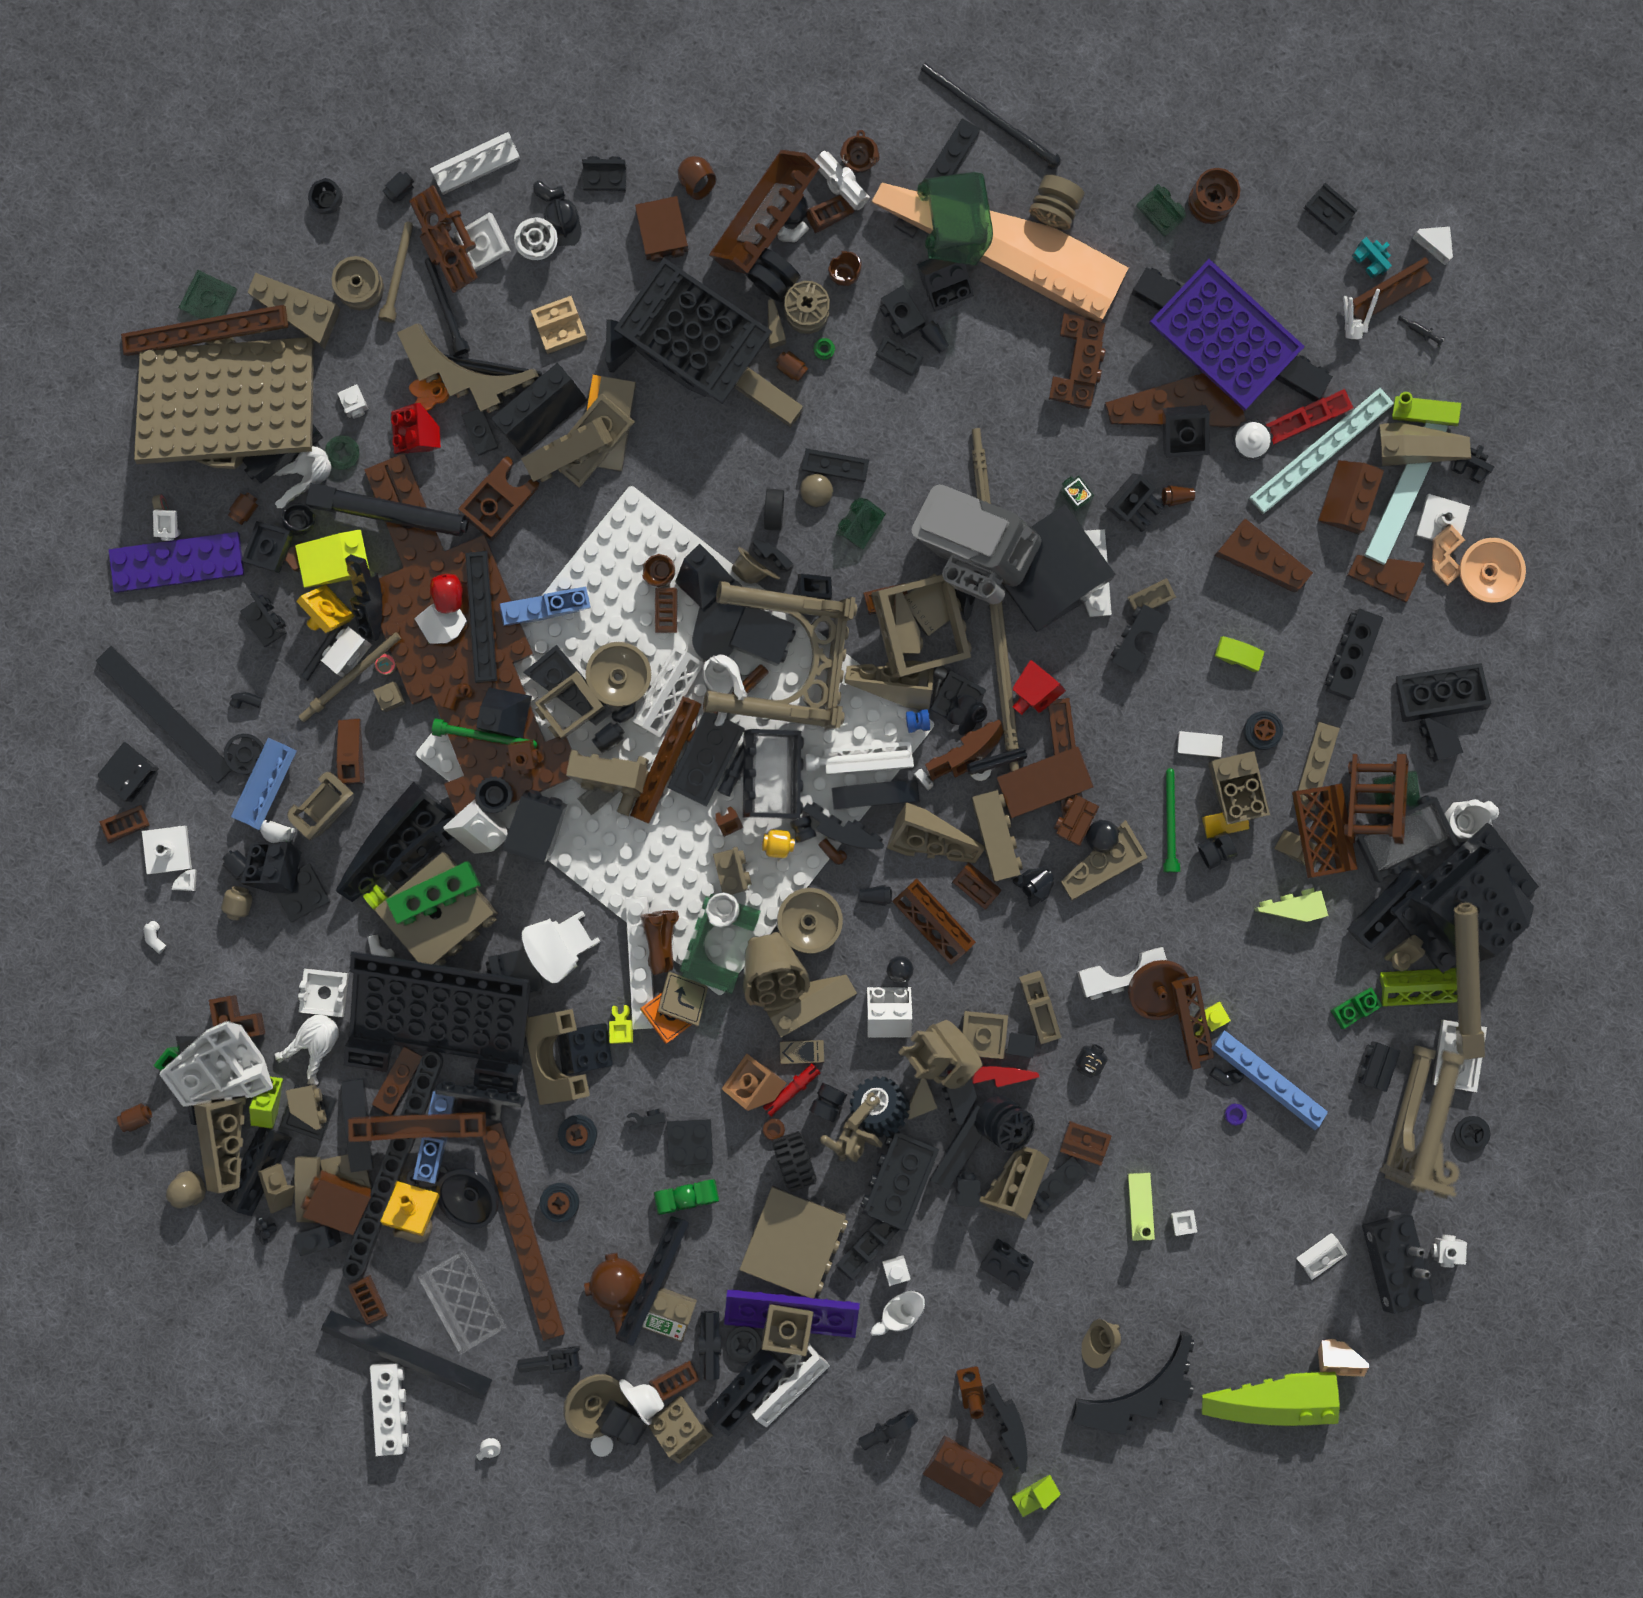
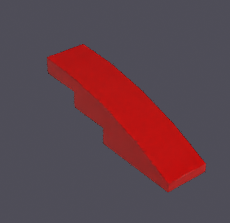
[1266,389,1354,445]
[947,1066,1039,1087]

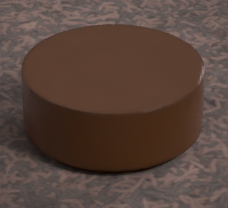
[763,1118,785,1141]

